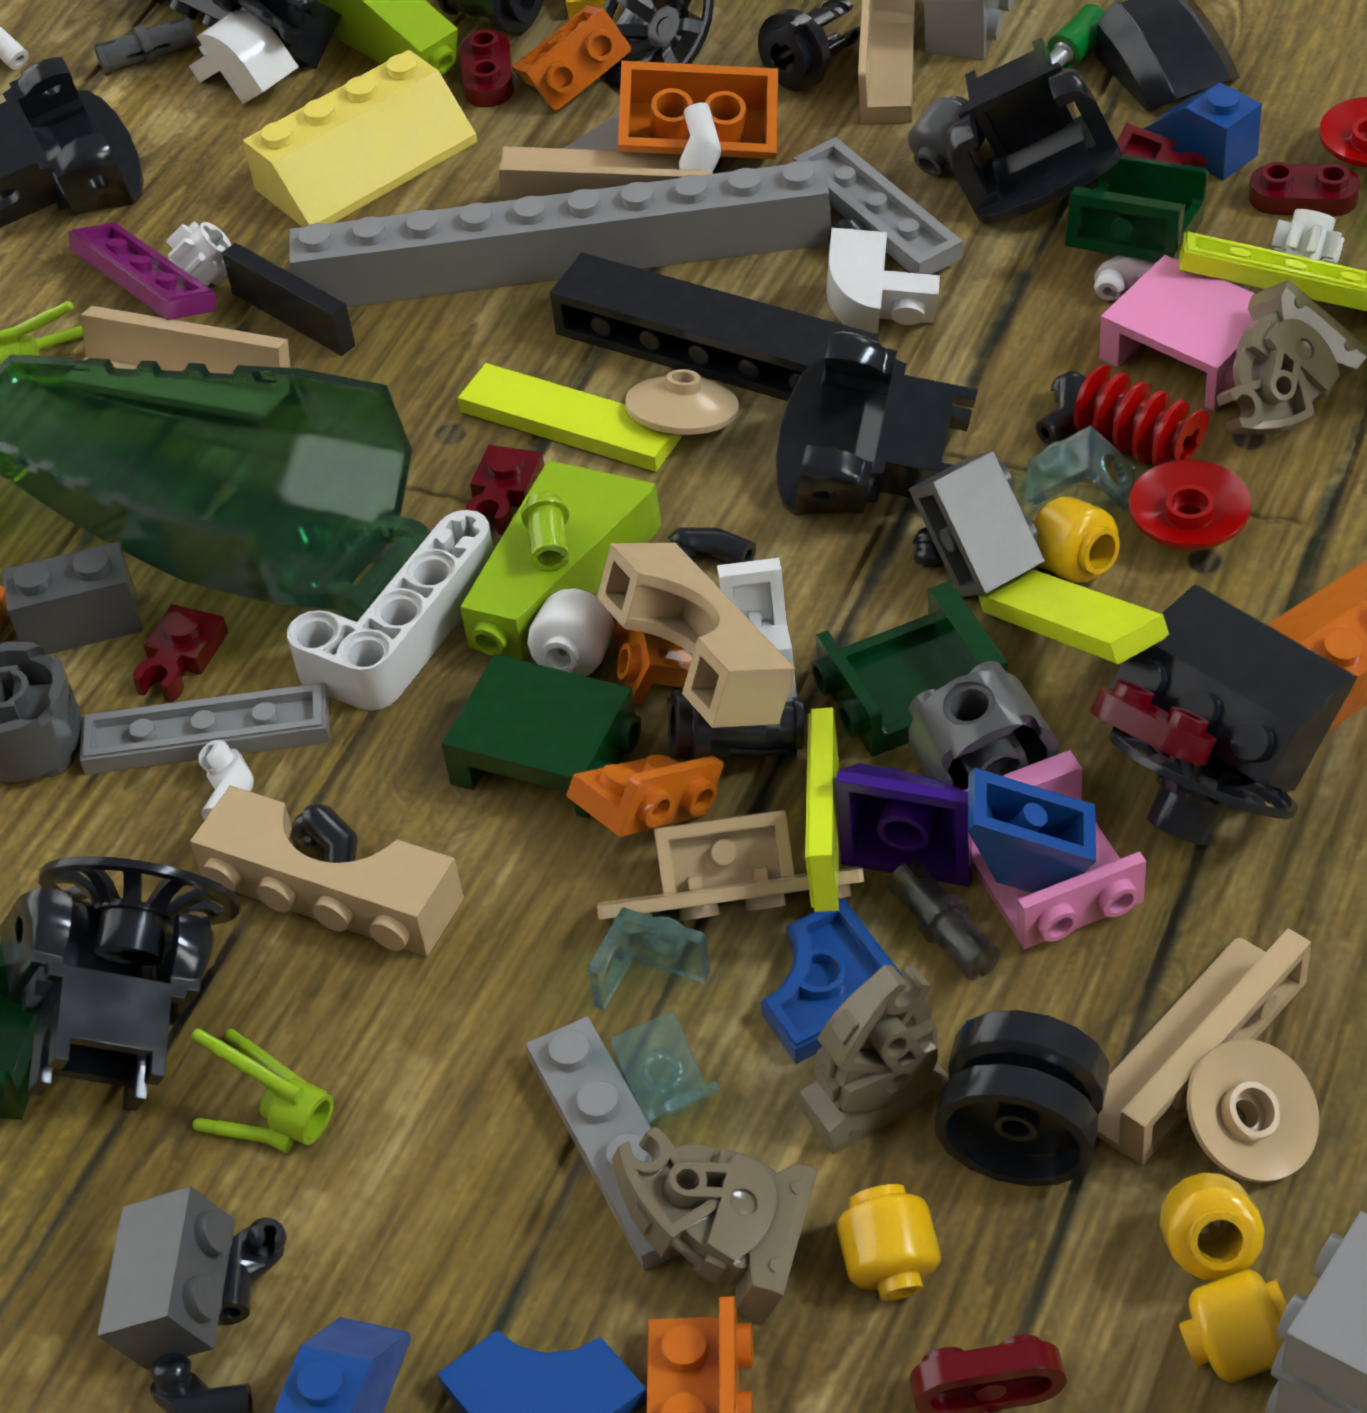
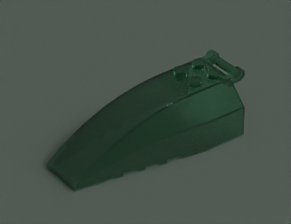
[0,354,431,622]

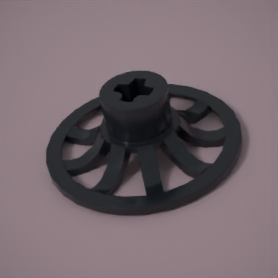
[603,0,714,89]
[1109,727,1298,845]
[38,856,240,966]

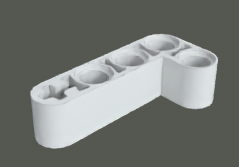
[287,510,494,711]

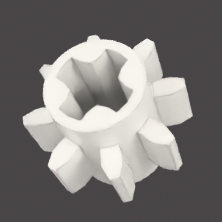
[1271,209,1345,264]
[166,222,231,286]

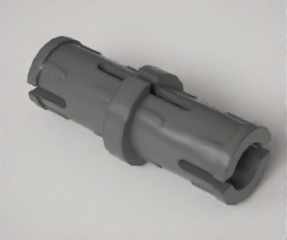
[93,15,197,75]

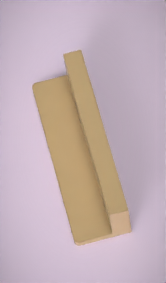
[858,0,916,124]
[499,146,713,201]
[66,306,292,417]
[1097,928,1312,1166]

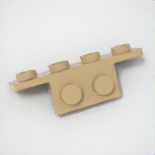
[597,810,865,929]

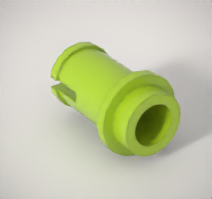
[521,491,569,571]

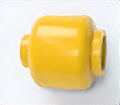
[1032,496,1120,583]
[1159,1173,1265,1281]
[836,1184,941,1301]
[1179,1269,1287,1383]

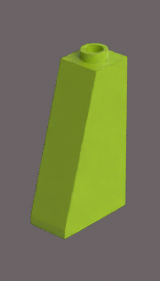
[317,0,458,75]
[460,460,661,661]

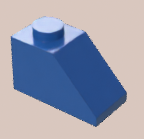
[1143,83,1262,181]
[968,768,1096,893]
[273,1317,411,1413]

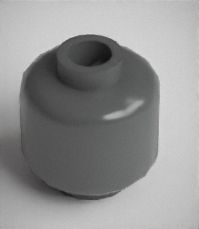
[908,96,986,176]

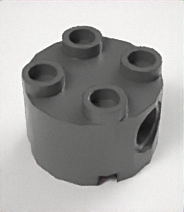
[0,641,82,782]
[908,661,1059,790]

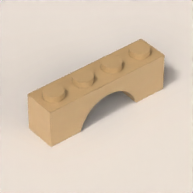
[597,543,796,728]
[190,785,464,957]

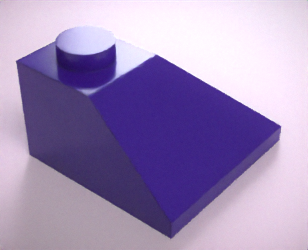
[835,763,972,887]

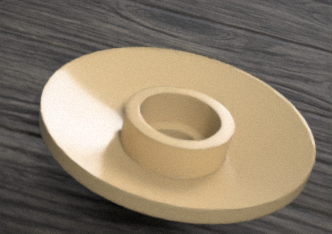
[625,369,739,435]
[1186,1039,1319,1183]

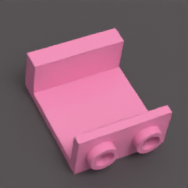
[1099,255,1255,411]
[965,750,1146,950]

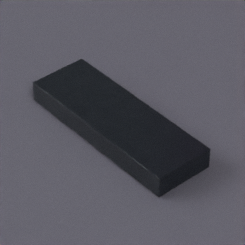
[221,243,355,356]

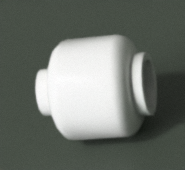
[527,588,615,676]

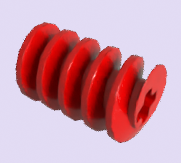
[1073,364,1210,467]

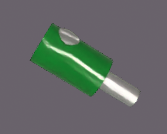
[1047,4,1106,68]

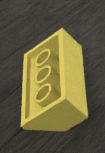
[243,50,477,227]

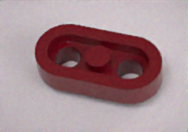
[461,29,514,107]
[1249,162,1360,217]
[1090,679,1216,766]
[909,1335,1067,1413]

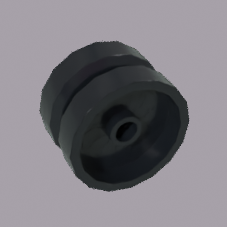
[935,1010,1110,1186]

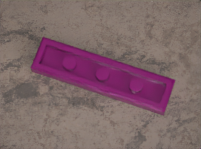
[69,223,216,320]

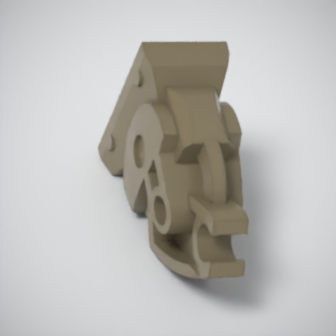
[1217,280,1367,436]
[796,965,949,1154]
[612,1127,818,1326]

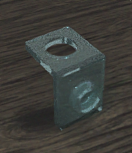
[1025,425,1135,510]
[587,907,710,1010]
[610,1012,721,1125]

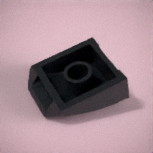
[1096,0,1240,111]

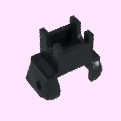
[946,38,1122,224]
[0,56,144,228]
[776,331,978,515]
[0,888,214,1111]

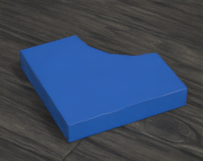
[761,898,903,1064]
[437,1330,647,1413]

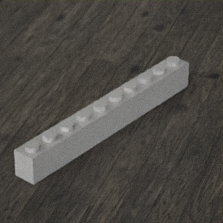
[290,160,831,307]

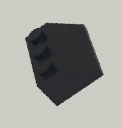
[1110,584,1358,791]

